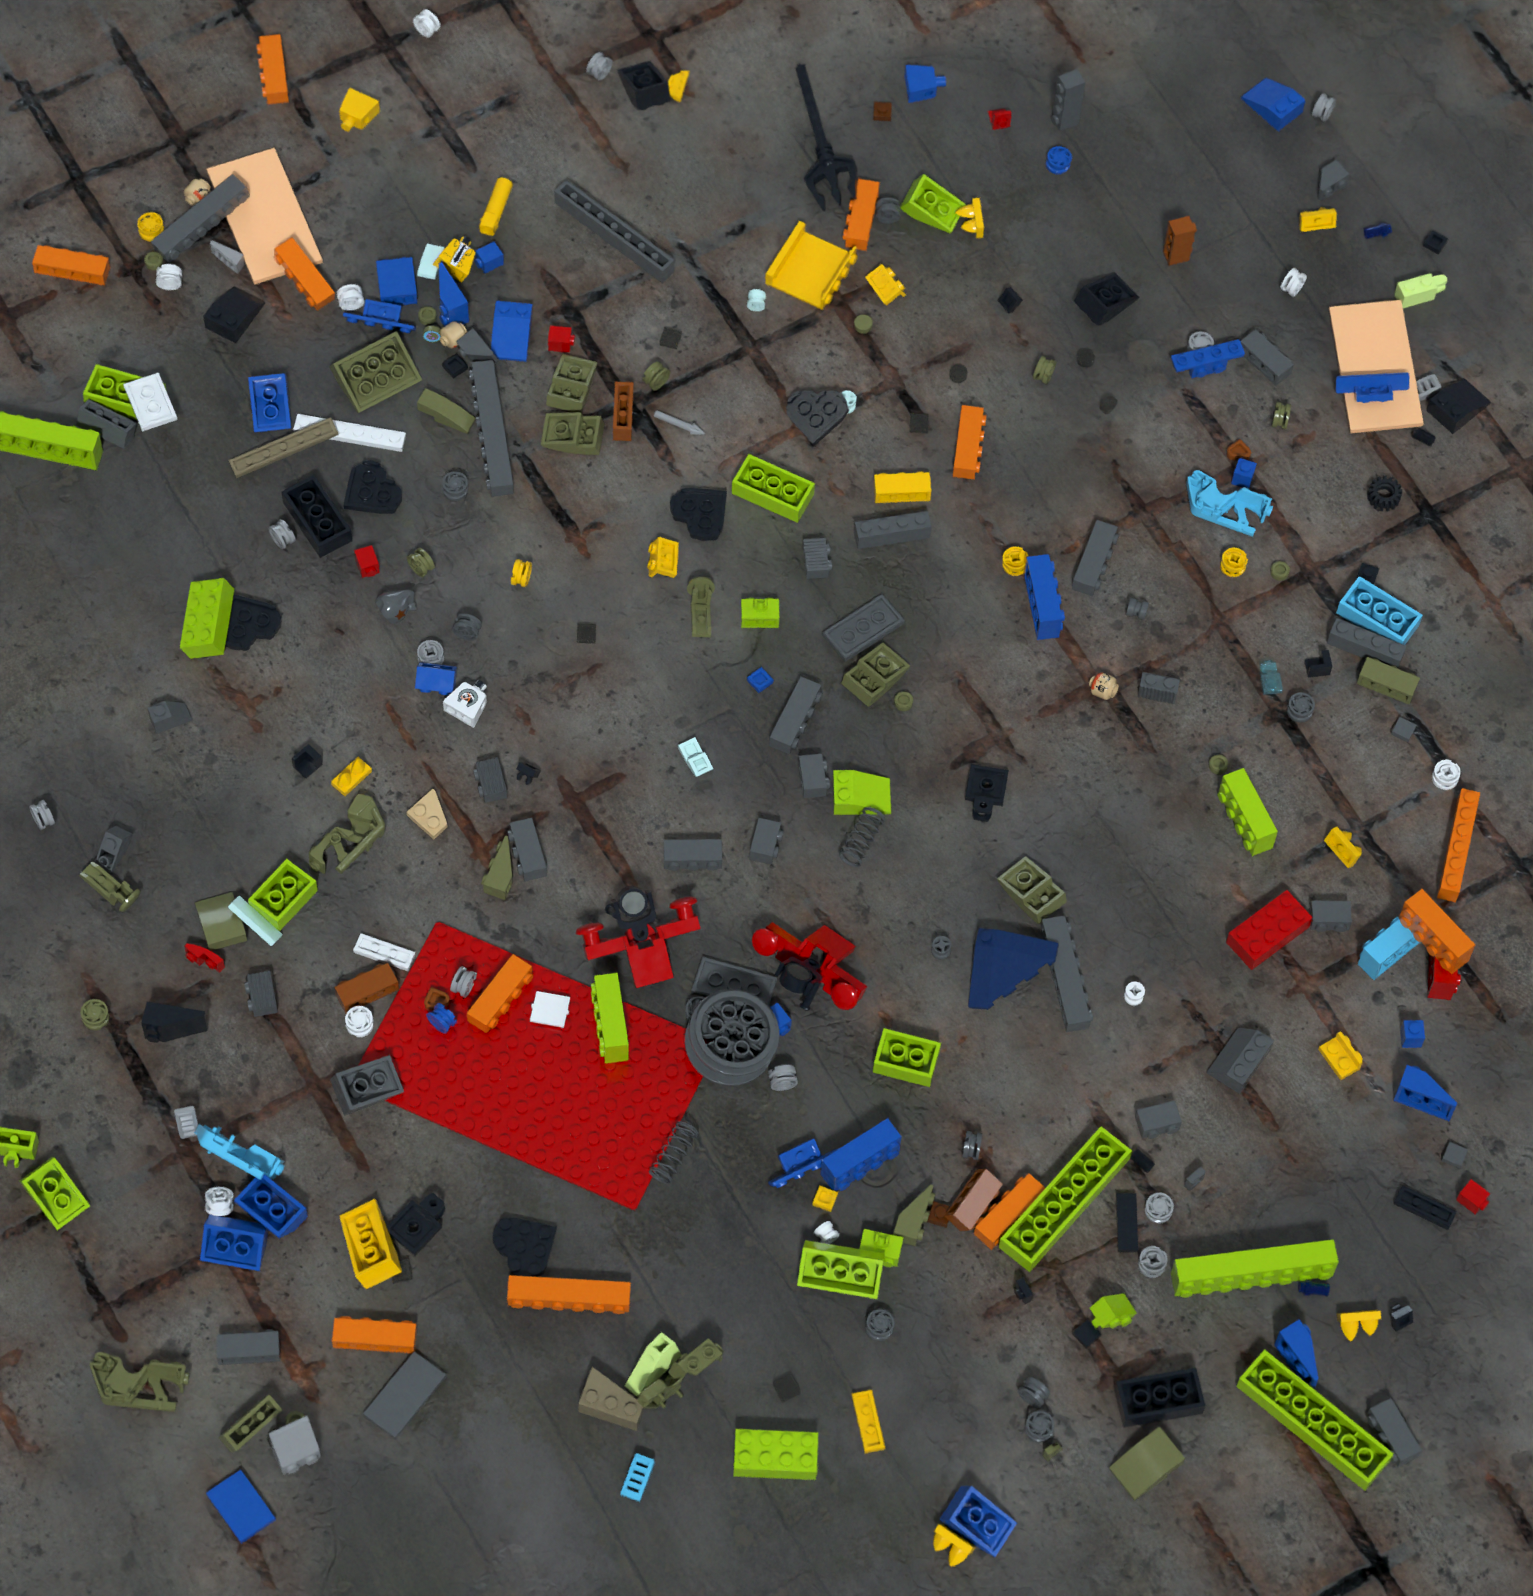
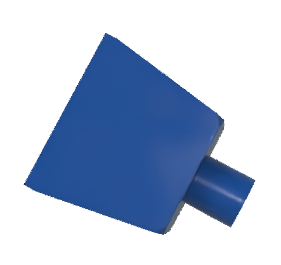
[904,65,946,103]

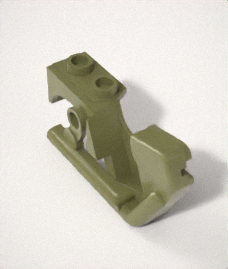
[309,794,385,874]
[637,1338,723,1409]
[90,1352,190,1412]

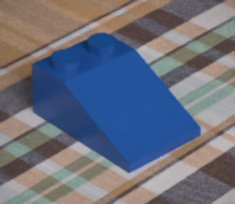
[1241,78,1306,131]
[439,262,469,326]
[491,301,533,362]
[248,373,291,433]
[1393,1065,1457,1122]
[1274,1320,1318,1389]
[939,1486,1017,1557]

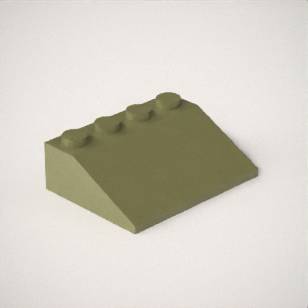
[329,331,422,413]

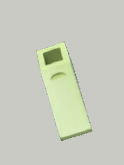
[625,1332,682,1397]

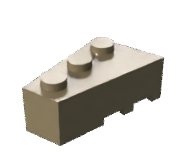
[578,1367,644,1431]

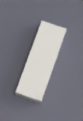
[353,934,415,971]

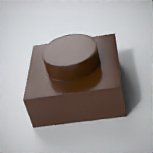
[873,102,892,121]
[928,1202,951,1228]

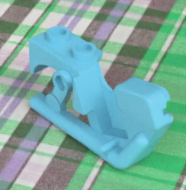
[1186,470,1273,537]
[194,1124,285,1180]

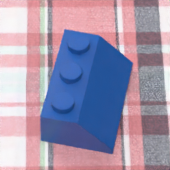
[234,1174,308,1238]
[200,1214,268,1271]

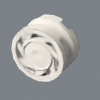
[413,9,440,38]
[156,264,182,290]
[1281,268,1307,297]
[337,284,364,311]
[1432,760,1461,790]
[345,1006,373,1037]
[205,1187,233,1216]

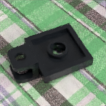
[965,764,1009,822]
[387,1193,445,1256]

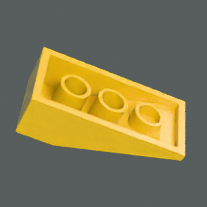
[339,1199,402,1289]

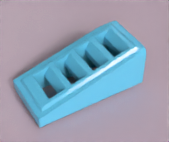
[620,1453,655,1502]

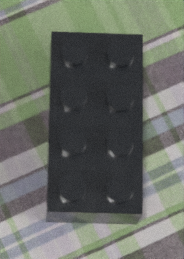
[282,475,352,558]
[1114,1367,1206,1428]

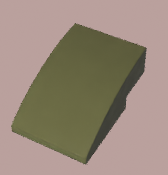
[546,354,598,413]
[541,412,604,455]
[841,643,910,707]
[997,856,1067,924]
[195,892,247,951]
[1109,1427,1185,1501]

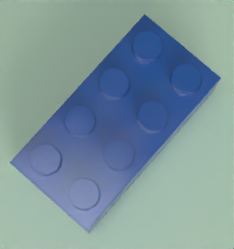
[1024,554,1065,640]
[820,1118,902,1191]

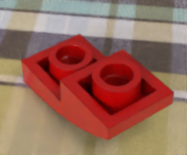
[184,943,225,973]

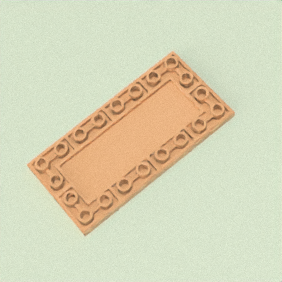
[207,148,323,285]
[1329,300,1423,433]

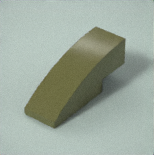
[417,388,476,434]

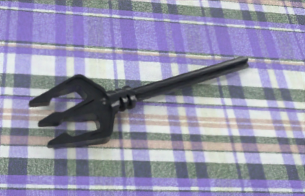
[795,64,857,211]

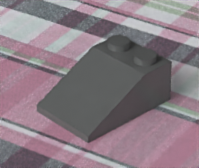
[330,1055,404,1116]

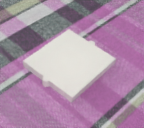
[530,991,570,1028]

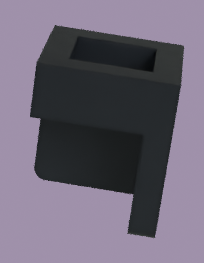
[1304,650,1332,678]
[292,744,323,778]

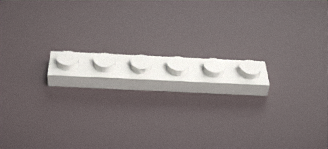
[293,414,406,452]

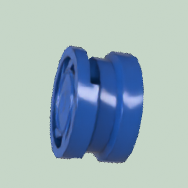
[1046,146,1072,174]
[426,1003,457,1034]

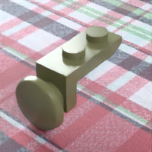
[687,577,715,638]
[79,861,141,912]

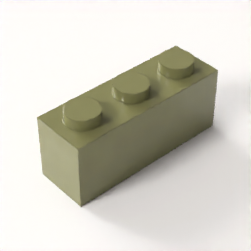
[1357,657,1420,705]
[218,1395,282,1453]

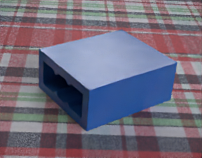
[376,257,417,305]

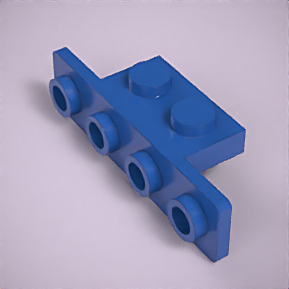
[343,299,416,333]
[1171,340,1245,378]
[1336,372,1410,403]
[768,1138,840,1188]

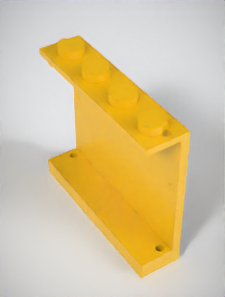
[765,221,858,310]

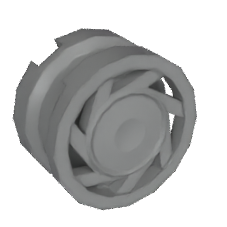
[586,52,613,80]
[1312,93,1336,122]
[1187,332,1214,352]
[268,520,296,549]
[417,640,444,665]
[29,800,55,830]
[450,966,477,998]
[768,1065,798,1091]
[1144,1192,1174,1224]
[1138,1246,1168,1278]

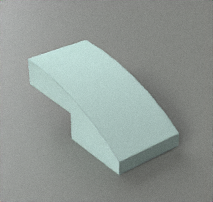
[417,244,445,279]
[678,737,713,777]

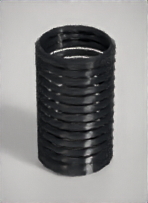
[1412,427,1436,447]
[1130,1149,1155,1173]

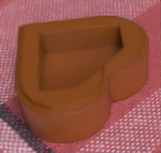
[1226,439,1251,460]
[424,987,450,1012]

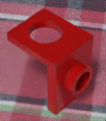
[988,109,1012,130]

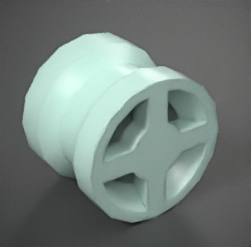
[747,289,766,311]
[841,391,856,414]

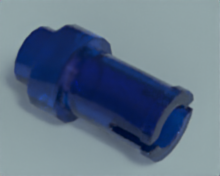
[1364,222,1392,239]
[1298,1280,1330,1297]

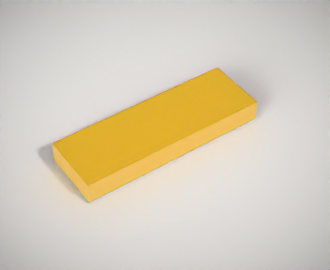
[851,1390,885,1453]

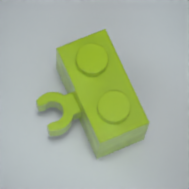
[741,598,779,628]
[0,1127,39,1168]
[860,1229,903,1267]
[1090,1293,1137,1328]

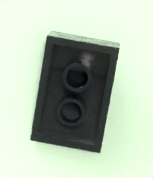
[617,61,670,110]
[1074,273,1139,326]
[203,287,265,343]
[1427,379,1491,434]
[141,1002,208,1043]

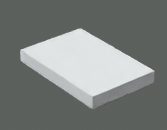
[123,373,177,431]

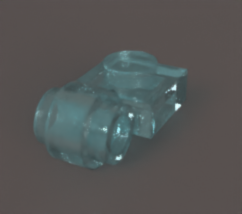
[1260,660,1283,695]

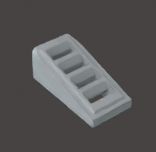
[210,241,245,274]
[1416,374,1441,401]
[174,1106,198,1139]

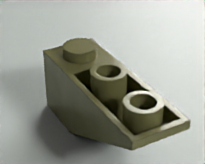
[481,836,513,900]
[893,1185,936,1247]

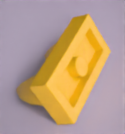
[955,198,984,238]
[1299,207,1337,232]
[331,757,372,796]
[1324,827,1362,868]
[1337,1310,1381,1341]
[933,1524,976,1566]

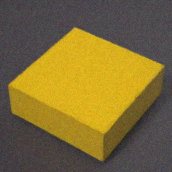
[812,1185,838,1212]

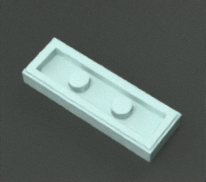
[228,896,283,946]

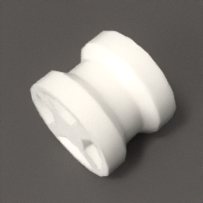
[1124,982,1145,1006]
[814,1221,840,1244]

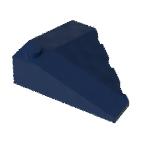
[968,928,1059,1010]

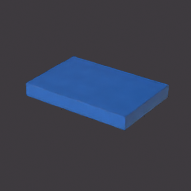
[206,1470,276,1544]

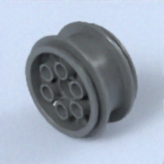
[685,989,779,1086]

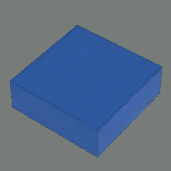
[747,667,773,693]

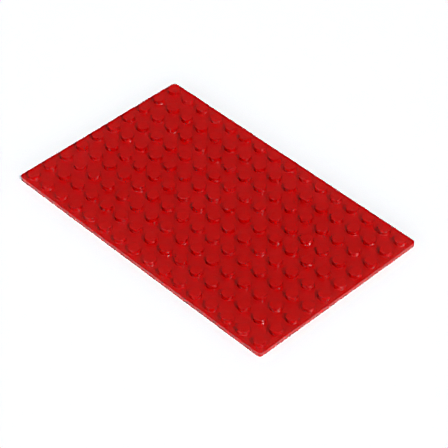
[358,922,718,1210]

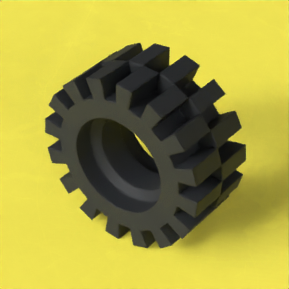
[1367,476,1402,512]

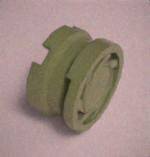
[1033,356,1056,384]
[642,361,670,390]
[1272,402,1291,429]
[407,548,435,578]
[80,999,110,1031]

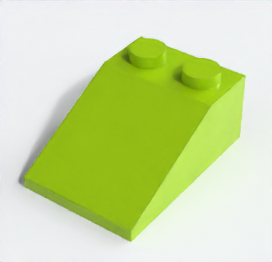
[900,174,966,233]
[832,770,891,815]
[19,1157,90,1230]

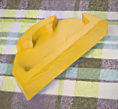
[668,71,689,102]

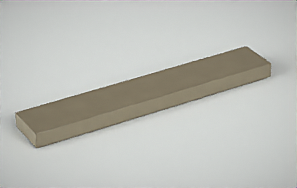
[229,417,338,478]

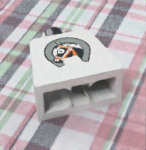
[443,680,487,728]

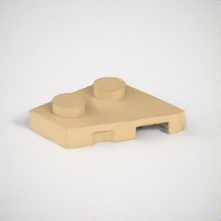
[406,789,447,839]

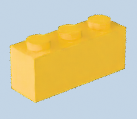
[873,472,931,503]

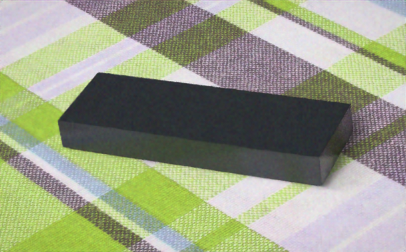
[1393,1185,1457,1230]
[1116,1193,1138,1252]

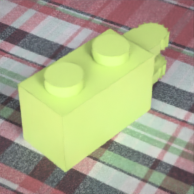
[1394,273,1448,308]

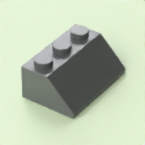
[1207,1028,1274,1094]

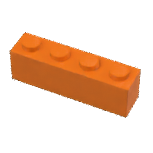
[257,34,289,104]
[843,179,880,251]
[273,237,335,311]
[32,245,110,286]
[953,405,987,480]
[467,954,533,1033]
[974,1174,1045,1250]
[332,1316,417,1354]

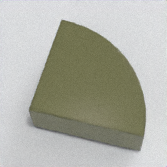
[1043,1442,1063,1462]

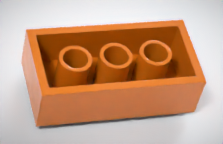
[1399,889,1475,974]

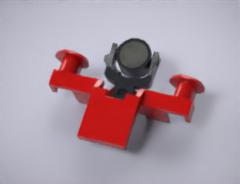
[576,886,700,988]
[752,922,868,1010]

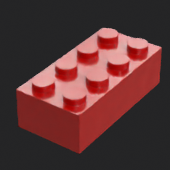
[1226,890,1313,970]

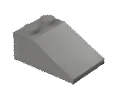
[269,1416,321,1475]

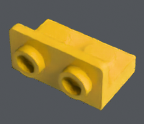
[865,264,906,306]
[647,537,679,578]
[1318,1031,1363,1080]

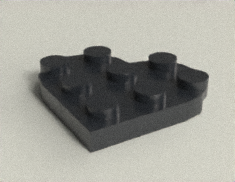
[786,390,849,446]
[343,460,402,514]
[670,488,727,541]
[225,594,282,651]
[493,1218,557,1277]

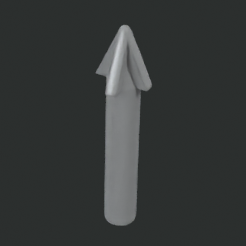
[654,410,705,435]

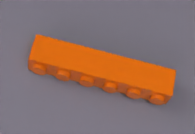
[1437,788,1480,903]
[507,1275,631,1314]

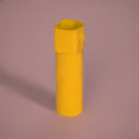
[479,178,513,236]

